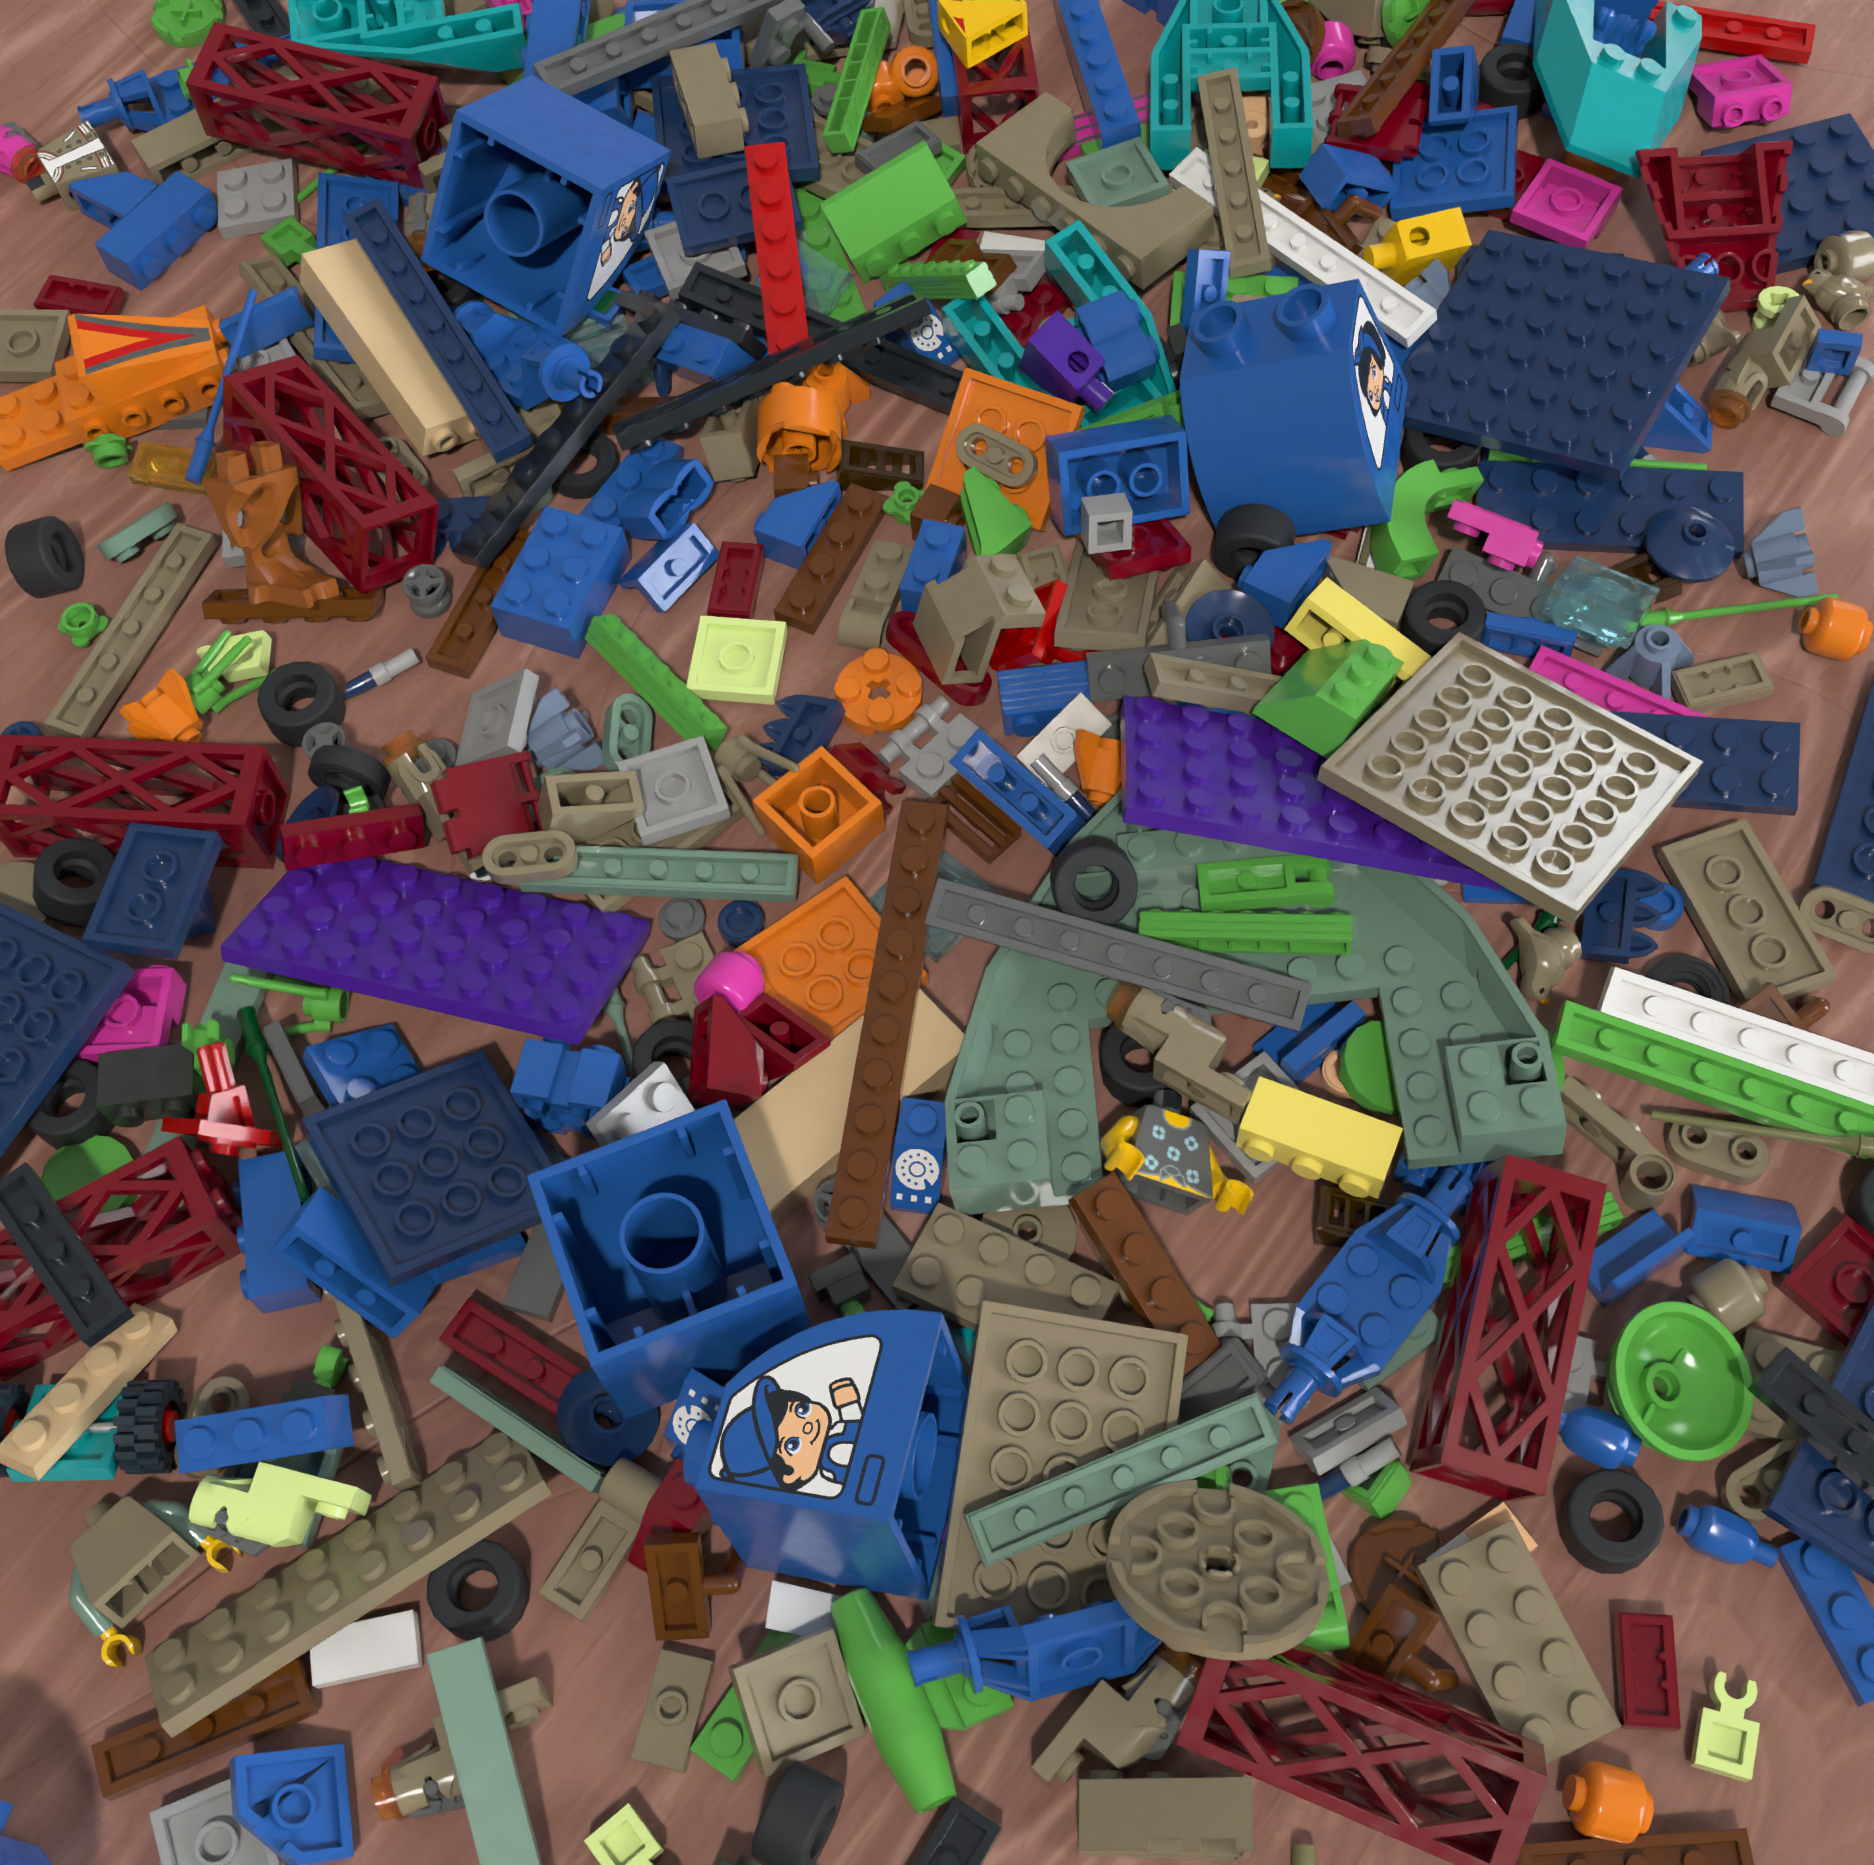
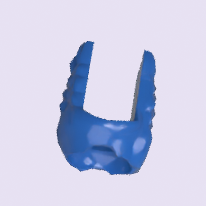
[1593,0,1659,58]

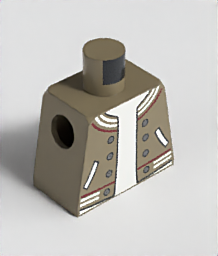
[25,120,120,211]

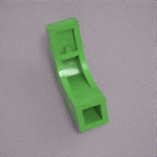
[1370,459,1484,580]

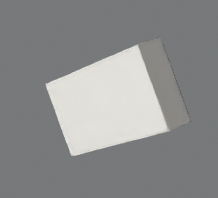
[310,1610,423,1689]

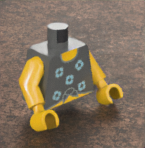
[1101,1089,1254,1216]

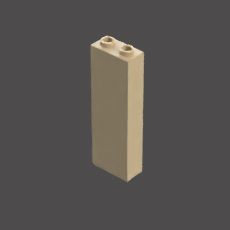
[300,239,479,457]
[734,989,965,1226]

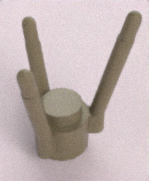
[714,735,800,836]

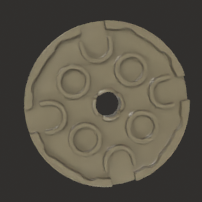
[1106,1480,1331,1661]

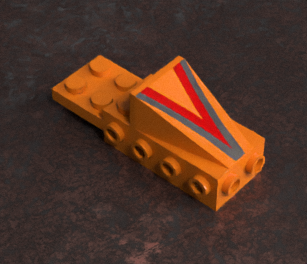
[0,304,238,472]

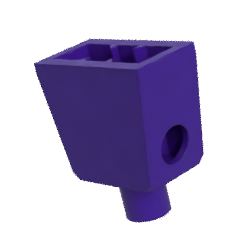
[1018,310,1115,413]

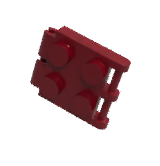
[1323,83,1427,162]
[430,751,542,860]

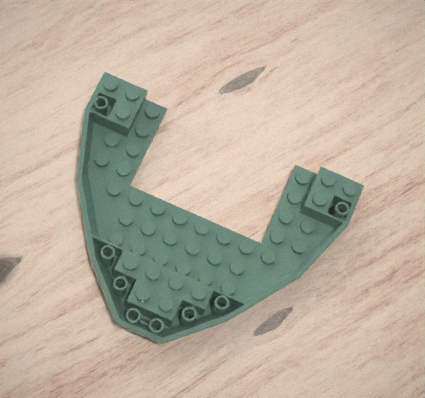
[944,788,1567,1215]

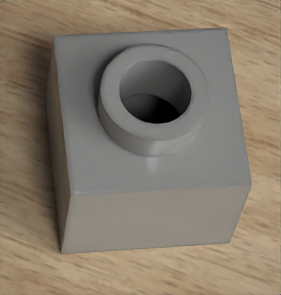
[1081,492,1133,554]

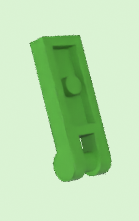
[1197,854,1336,912]

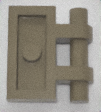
[630,932,714,1025]

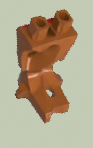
[204,441,340,609]

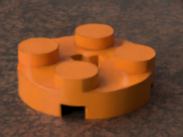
[834,648,923,736]

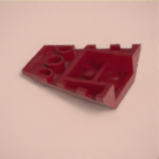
[1635,140,1793,312]

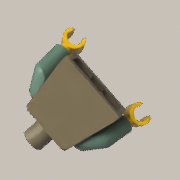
[69,1496,243,1667]

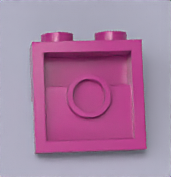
[1688,54,1793,129]
[1510,158,1623,249]
[1447,498,1544,571]
[74,965,187,1062]

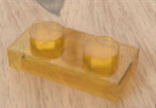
[127,441,218,496]

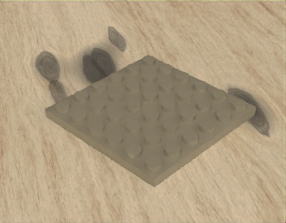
[1317,632,1703,925]

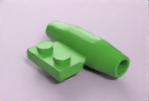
[830,1588,1014,1814]

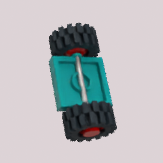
[0,1379,188,1482]

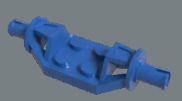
[77,30,291,132]
[448,300,603,410]
[1264,1168,1473,1425]
[906,1566,1226,1702]

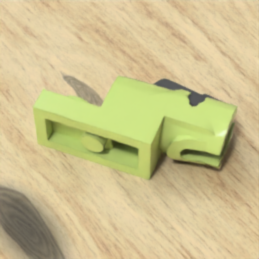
[188,1461,372,1557]

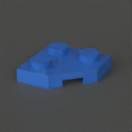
[229,1743,354,1865]

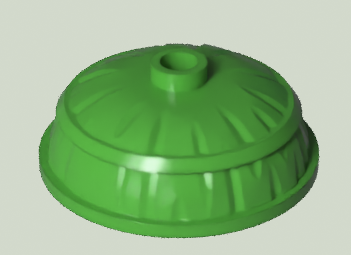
[1606,1301,1753,1462]

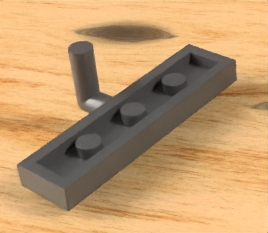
[1437,546,1619,658]
[1086,601,1271,702]

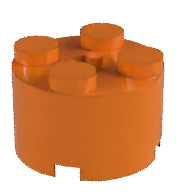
[757,382,841,475]

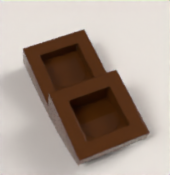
[928,238,1017,294]

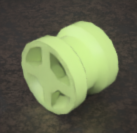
[1752,286,1799,330]

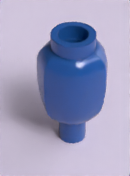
[1558,1406,1642,1469]
[1675,1503,1779,1568]

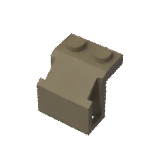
[913,554,1046,685]

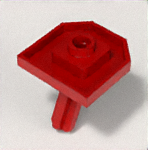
[989,579,1099,672]
[161,1042,282,1156]

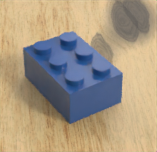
[1045,415,1190,536]
[490,506,632,659]

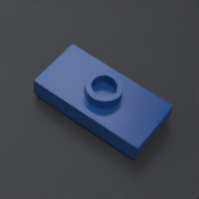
[1480,612,1578,659]

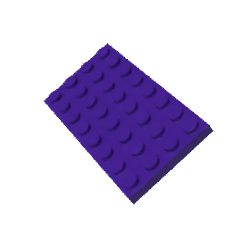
[1120,695,1502,890]
[220,857,650,1045]

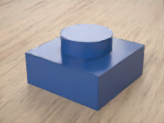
[1806,329,1863,376]

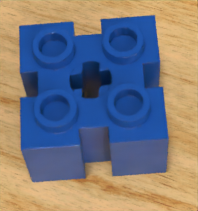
[510,1037,632,1140]

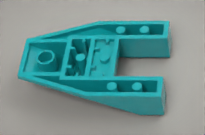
[287,0,528,72]
[1150,0,1313,171]
[1533,0,1702,179]
[941,220,1177,429]

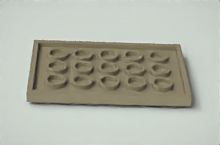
[932,1300,1188,1660]

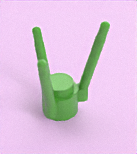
[184,629,288,715]
[229,973,349,1040]

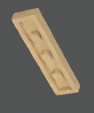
[0,1303,177,1481]

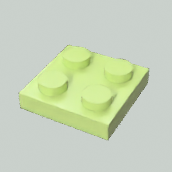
[686,616,788,705]

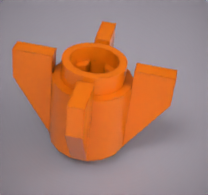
[801,362,871,439]
[119,668,203,743]
[1074,729,1122,807]

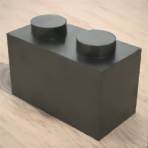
[96,1043,206,1128]

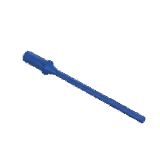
[185,289,257,485]

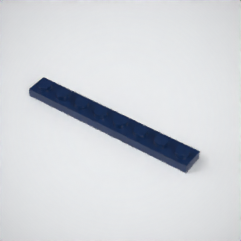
[343,198,534,463]

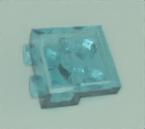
[1542,555,1660,649]

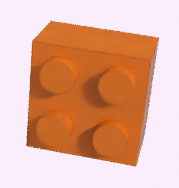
[752,745,886,885]

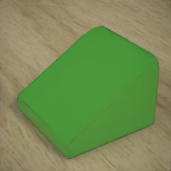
[1340,1447,1412,1521]

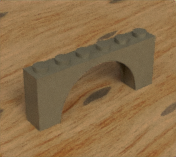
[976,91,1214,289]

